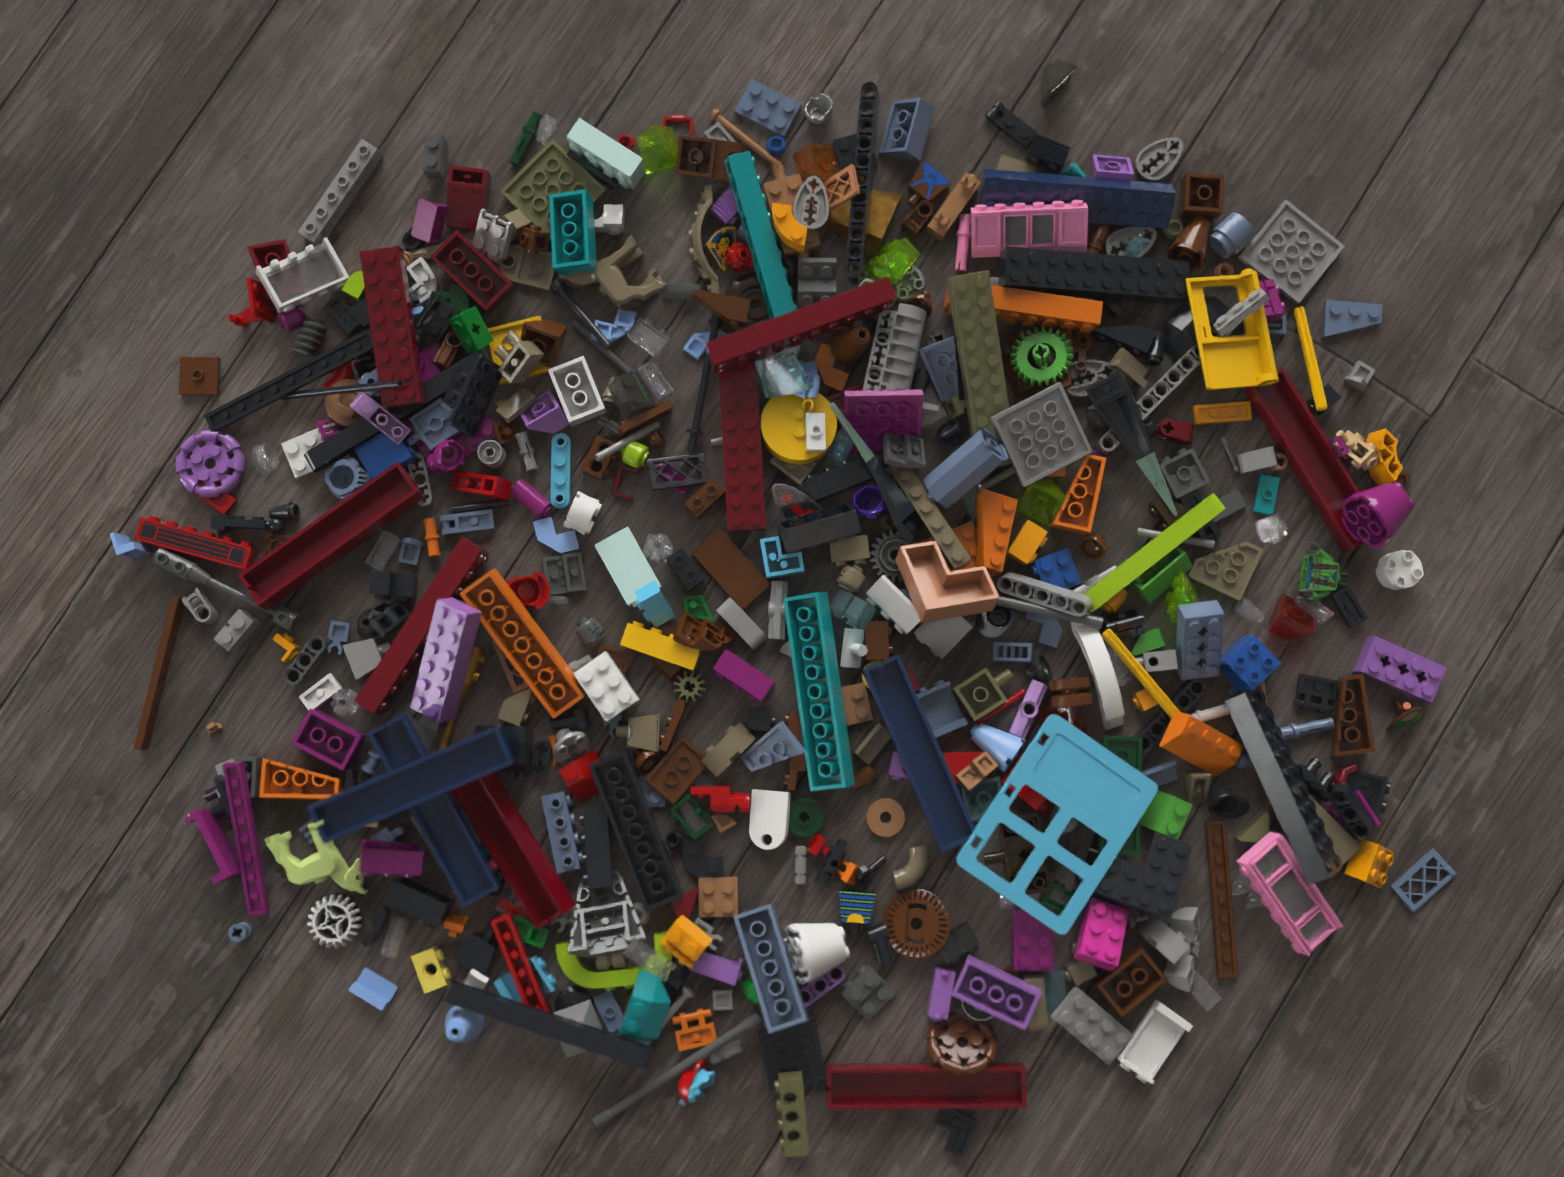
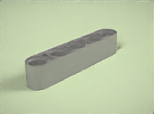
[997,572,1092,617]

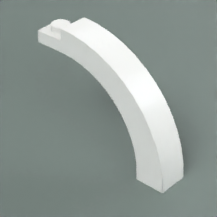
[1071,612,1125,730]

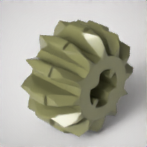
[674,671,706,703]

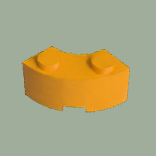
[772,203,808,252]
[1366,428,1403,486]

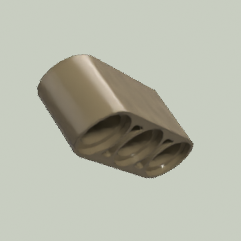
[1022,973,1048,1032]

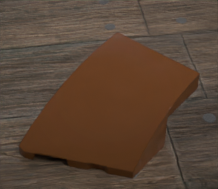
[672,611,738,651]

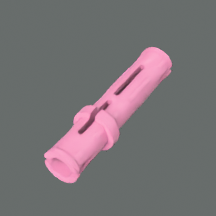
[954,214,971,273]

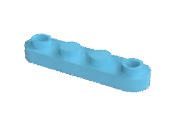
[550,433,572,509]

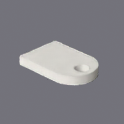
[749,789,791,850]

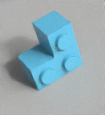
[760,536,805,579]

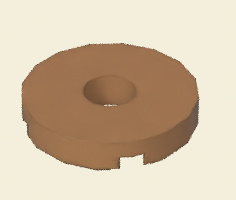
[866,798,905,837]

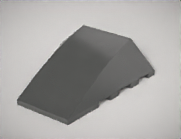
[567,870,646,958]

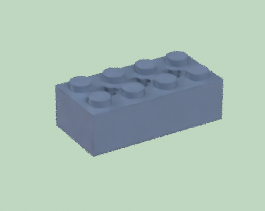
[1176,600,1224,681]

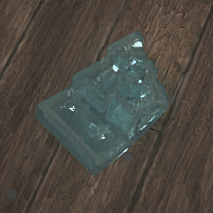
[755,352,814,398]

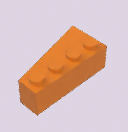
[1050,454,1106,535]
[975,489,1018,576]
[259,758,345,800]

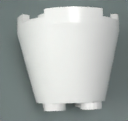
[784,923,850,984]

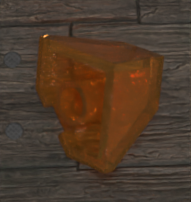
[792,144,838,180]

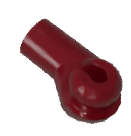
[1334,763,1359,784]

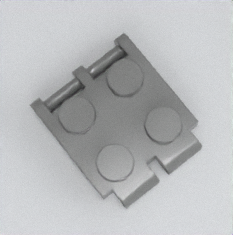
[472,209,514,264]

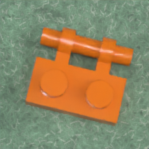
[672,1008,717,1051]

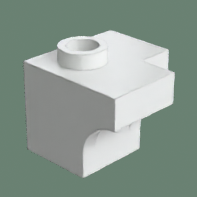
[594,205,625,235]

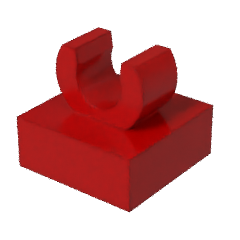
[807,832,831,856]

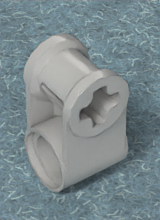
[182,587,218,624]

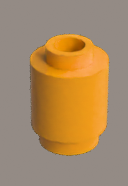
[1100,589,1128,614]

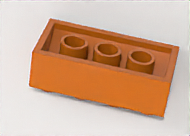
[1159,711,1244,777]

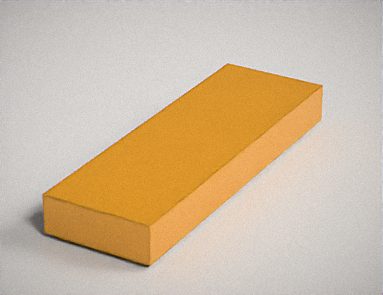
[1192,401,1252,425]

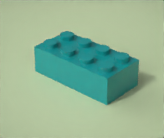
[549,189,597,275]

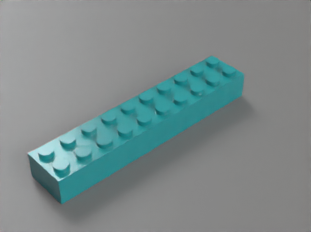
[783,592,855,791]

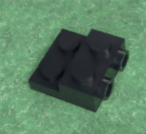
[1341,770,1391,816]

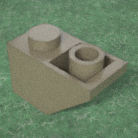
[498,688,536,726]

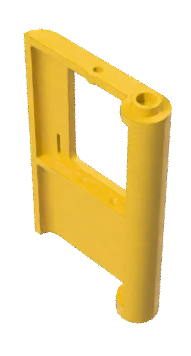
[1185,268,1279,390]

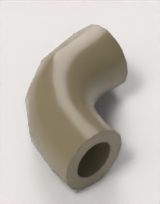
[893,844,928,890]

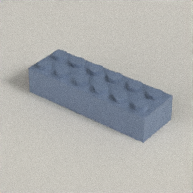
[733,904,810,1033]

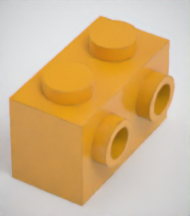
[1006,520,1048,566]

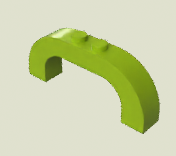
[556,931,673,991]

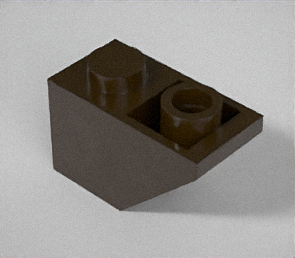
[1148,500,1188,530]

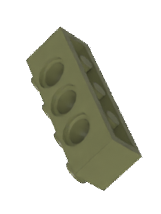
[775,1071,809,1157]

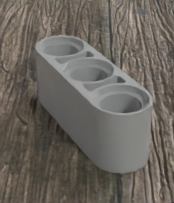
[716,597,768,650]

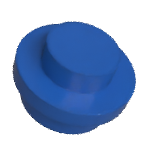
[767,136,786,155]

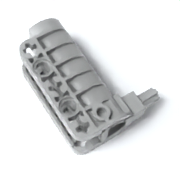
[862,303,939,417]

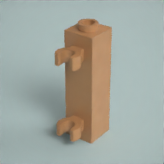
[926,172,981,242]

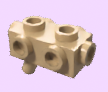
[1334,430,1380,471]

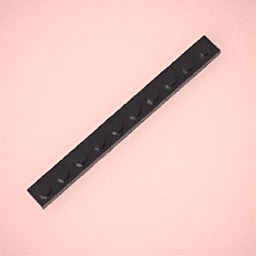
[204,329,374,432]

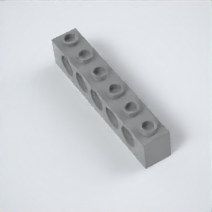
[298,139,383,246]

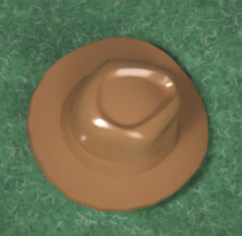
[325,379,376,427]

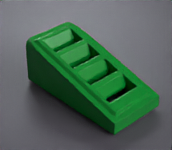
[741,977,759,1004]

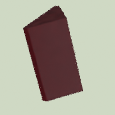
[247,239,304,303]

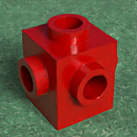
[724,242,754,272]

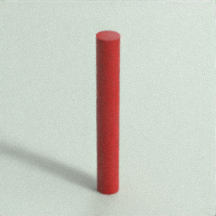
[975,688,1026,725]

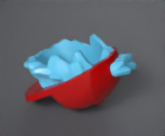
[677,1059,715,1106]

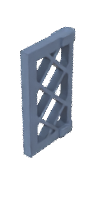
[1390,848,1457,913]

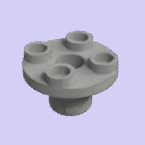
[552,728,590,766]

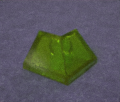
[636,126,678,173]
[1016,479,1066,527]

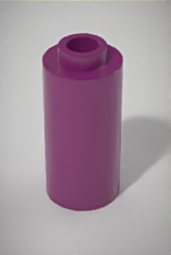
[510,479,552,518]

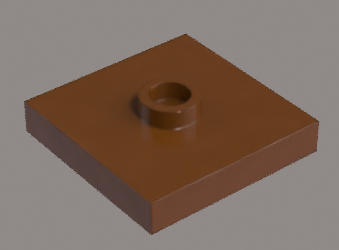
[179,357,220,396]

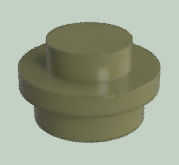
[1164,220,1183,239]

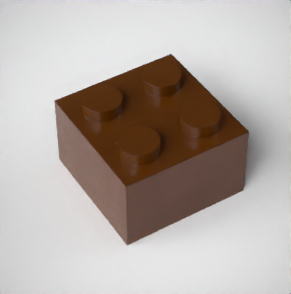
[1179,173,1224,219]

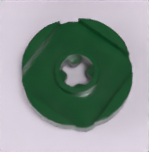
[788,797,824,837]

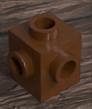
[519,225,550,254]

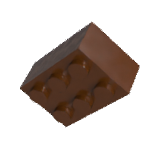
[1093,945,1168,1017]

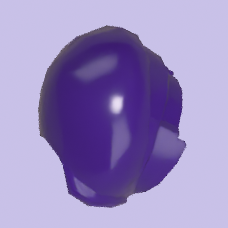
[852,485,888,520]

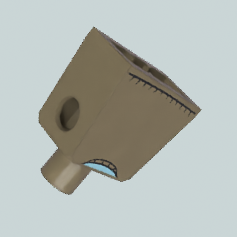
[616,714,660,752]

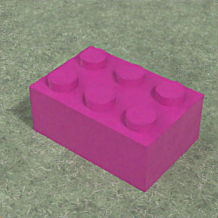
[1073,898,1129,971]

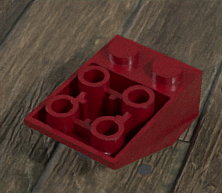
[446,165,492,231]

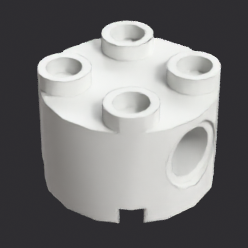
[563,491,602,535]
[1376,550,1424,590]

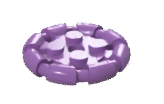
[175,430,245,498]

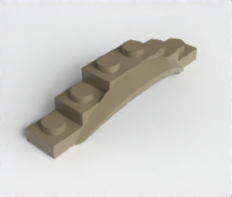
[688,185,720,294]

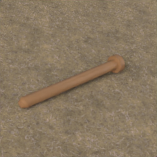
[709,108,784,169]

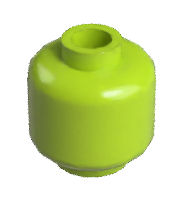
[621,441,651,469]

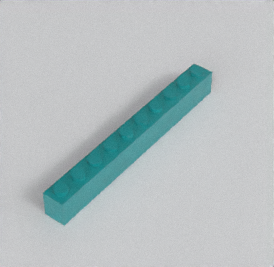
[724,151,798,319]

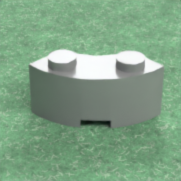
[1136,917,1190,964]

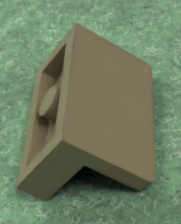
[996,155,1036,173]
[1108,348,1148,388]
[853,723,890,765]

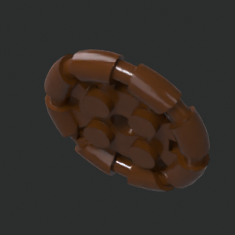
[927,1012,998,1076]

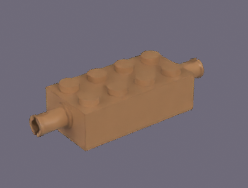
[763,161,821,259]

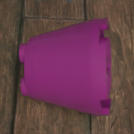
[1341,482,1415,549]

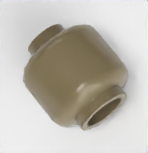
[837,564,865,594]

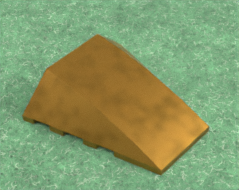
[812,183,903,262]

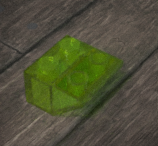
[866,238,920,283]
[1166,570,1198,623]

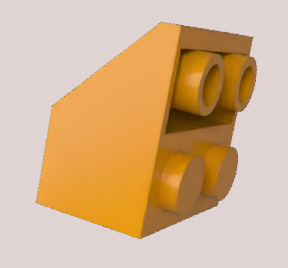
[1344,838,1394,889]

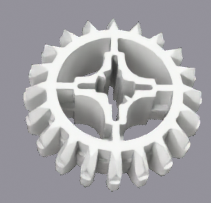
[307,894,362,948]

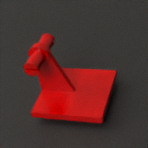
[228,278,275,328]

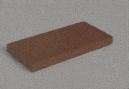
[692,528,771,610]

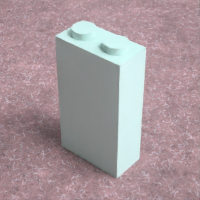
[594,527,662,607]

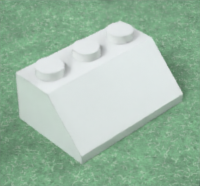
[865,575,920,635]

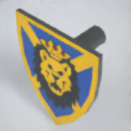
[702,226,736,272]

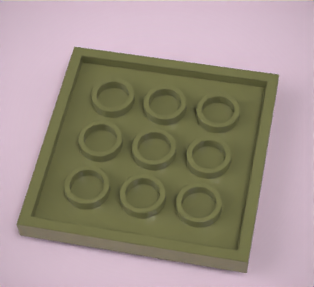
[500,139,607,241]

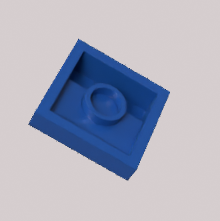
[1030,548,1082,597]

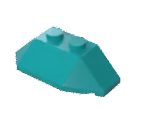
[617,969,671,1043]

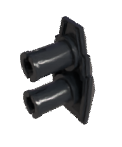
[1297,758,1335,802]
[203,774,232,822]

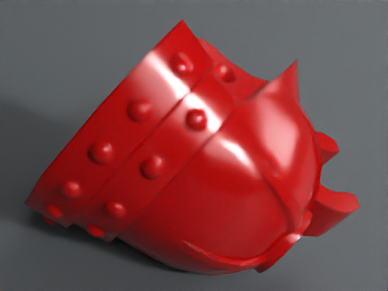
[506,571,550,610]

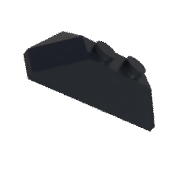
[1163,295,1229,362]

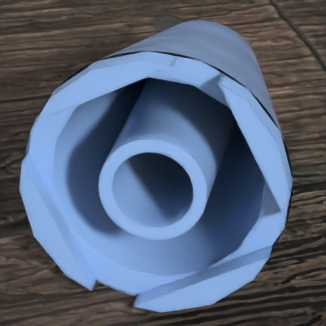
[970,723,1026,773]
[445,1006,484,1043]

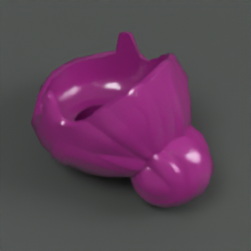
[426,439,465,472]

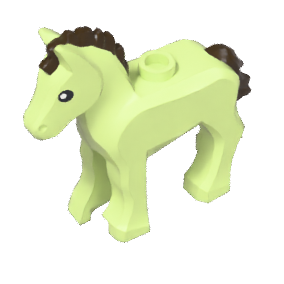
[265,820,369,896]

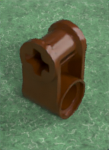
[900,201,933,239]

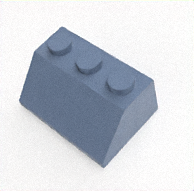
[879,97,935,162]

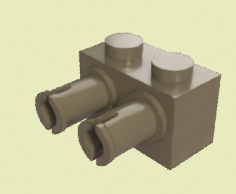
[494,330,544,383]

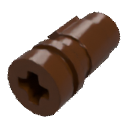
[1087,223,1111,254]

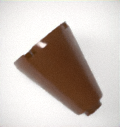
[1167,216,1211,270]
[830,326,870,364]

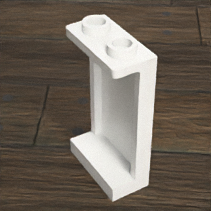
[1117,999,1193,1084]

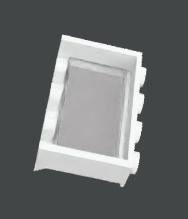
[255,237,349,313]

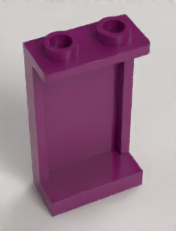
[183,808,241,884]

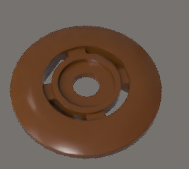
[883,889,951,959]

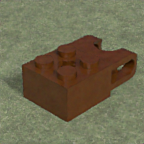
[675,134,746,181]

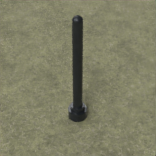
[549,279,612,350]

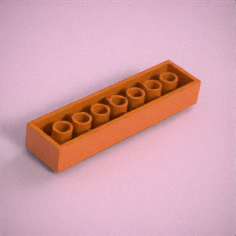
[943,285,1103,334]
[459,568,587,719]

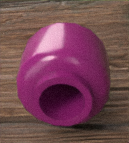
[276,306,307,331]

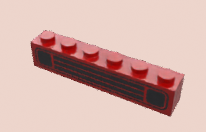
[134,515,258,570]
[490,910,554,1013]

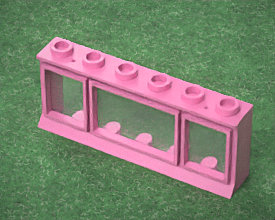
[1236,832,1344,956]

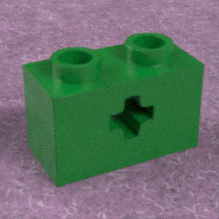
[449,306,494,354]

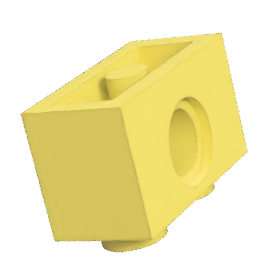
[411,945,451,994]

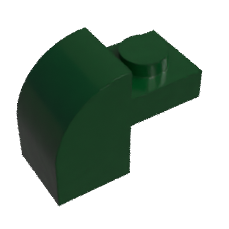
[431,284,473,311]

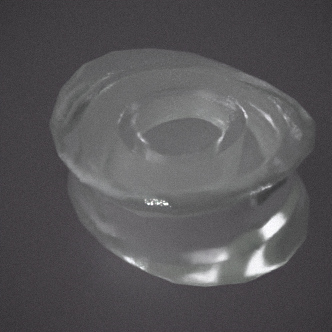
[252,442,279,475]

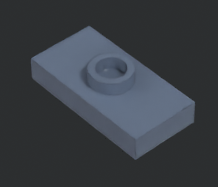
[593,990,624,1033]

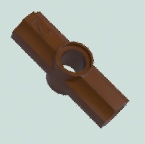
[432,327,462,371]

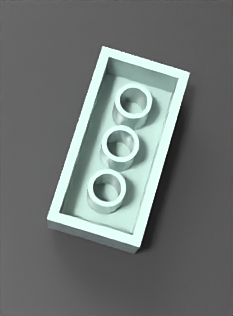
[567,118,646,190]

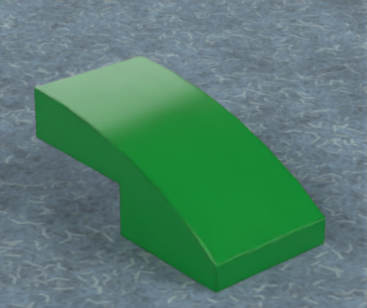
[515,914,550,949]

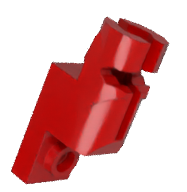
[691,785,750,813]

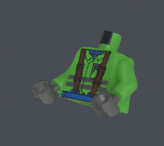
[1299,542,1348,601]

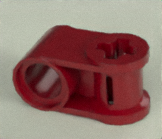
[1155,419,1194,445]

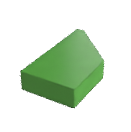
[1130,628,1165,656]

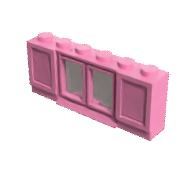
[971,200,1088,258]

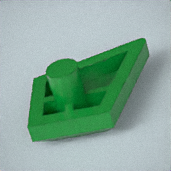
[683,595,714,622]

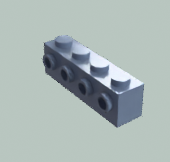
[541,791,583,874]

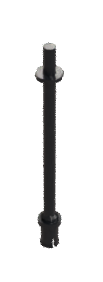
[686,312,724,452]

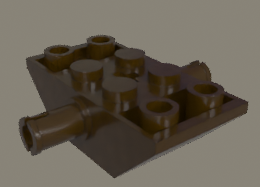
[983,813,1062,895]

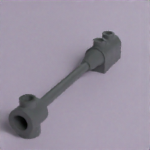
[152,547,300,631]

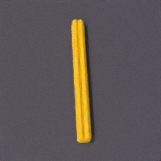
[1293,307,1327,411]
[1101,629,1180,719]

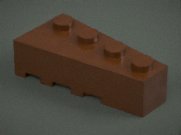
[1330,674,1375,756]

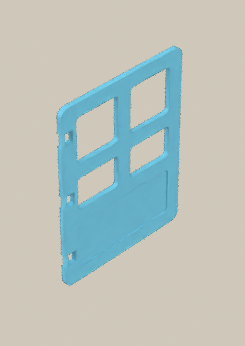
[956,714,1158,935]

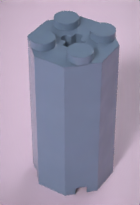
[923,428,1009,509]

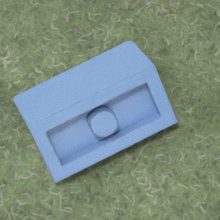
[110,532,151,559]
[348,967,398,1011]

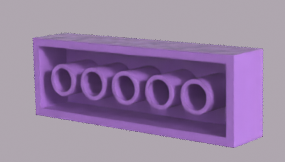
[410,597,482,723]

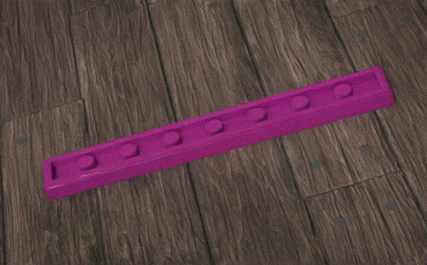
[222,761,270,916]

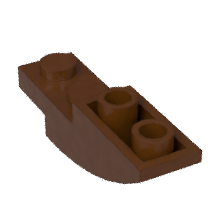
[784,711,806,790]

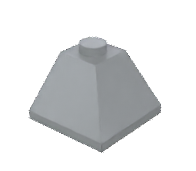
[554,1000,603,1058]

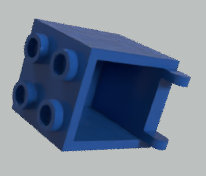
[1220,635,1281,695]

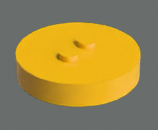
[760,391,837,465]

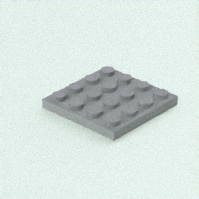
[1238,200,1345,305]
[990,382,1093,487]

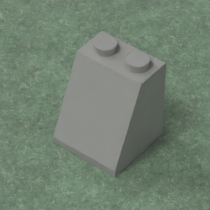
[914,614,977,659]

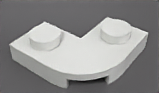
[406,257,438,306]

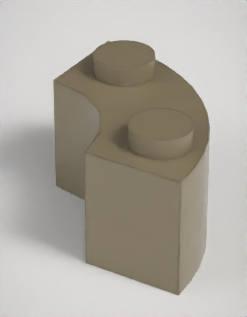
[701,722,756,777]

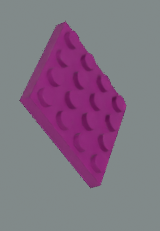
[843,390,923,454]

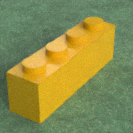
[620,621,702,671]

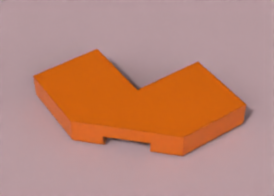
[814,343,849,392]

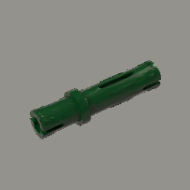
[508,111,543,167]

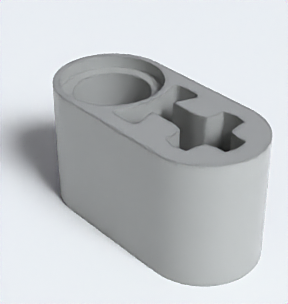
[1237,447,1278,474]

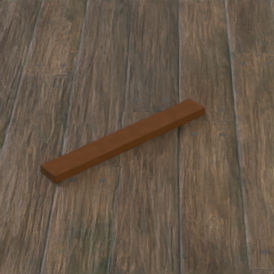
[134,597,184,750]
[1204,820,1238,979]

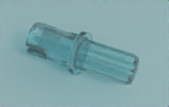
[1125,234,1145,256]

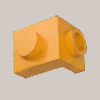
[273,633,301,663]

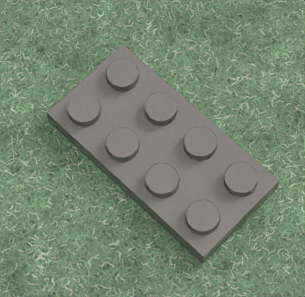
[1051,985,1134,1065]

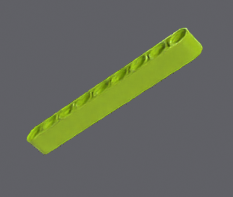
[1083,493,1226,613]

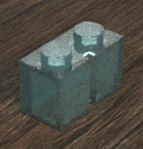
[829,588,877,629]

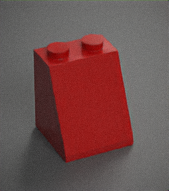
[1000,752,1054,818]

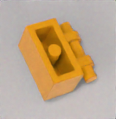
[660,915,713,969]

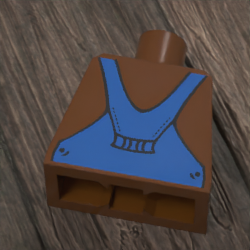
[906,159,952,208]

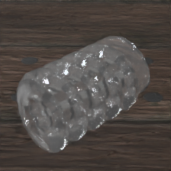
[1107,649,1132,687]

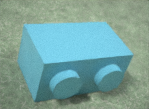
[634,580,675,628]

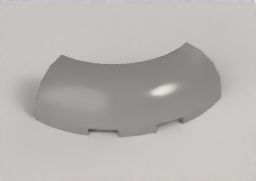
[1164,907,1200,992]

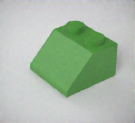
[1140,790,1193,840]

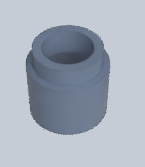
[1208,212,1255,259]

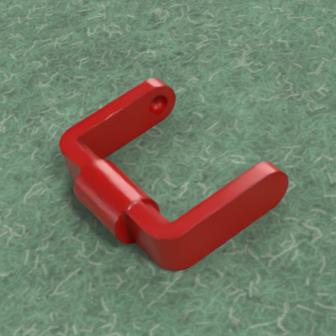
[663,115,693,139]

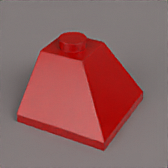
[559,750,600,803]

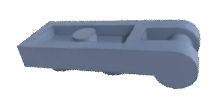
[440,509,495,536]

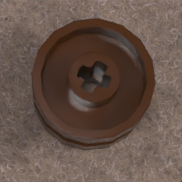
[1048,677,1094,708]

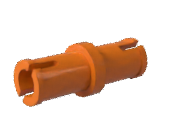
[423,518,441,558]

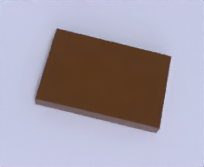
[644,736,706,806]

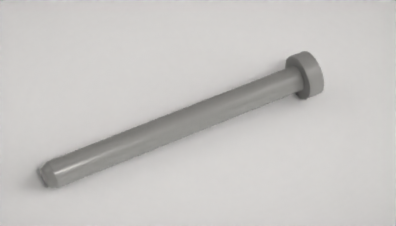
[643,985,695,1045]

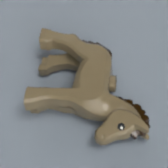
[559,235,668,311]

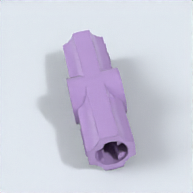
[1009,679,1048,739]

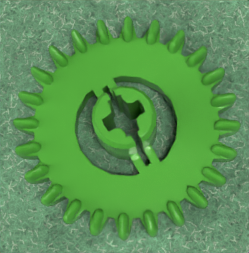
[1010,326,1074,386]

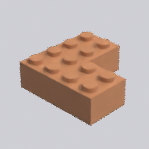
[895,541,999,623]

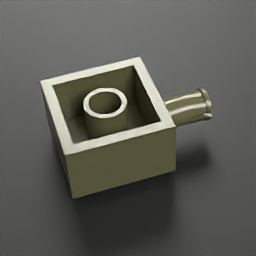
[951,668,1015,721]

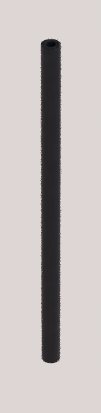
[280,380,403,400]

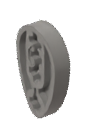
[1134,137,1183,183]
[792,176,829,232]
[1104,226,1157,257]
[1065,360,1116,398]

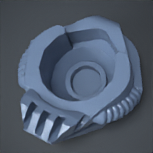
[325,457,370,500]

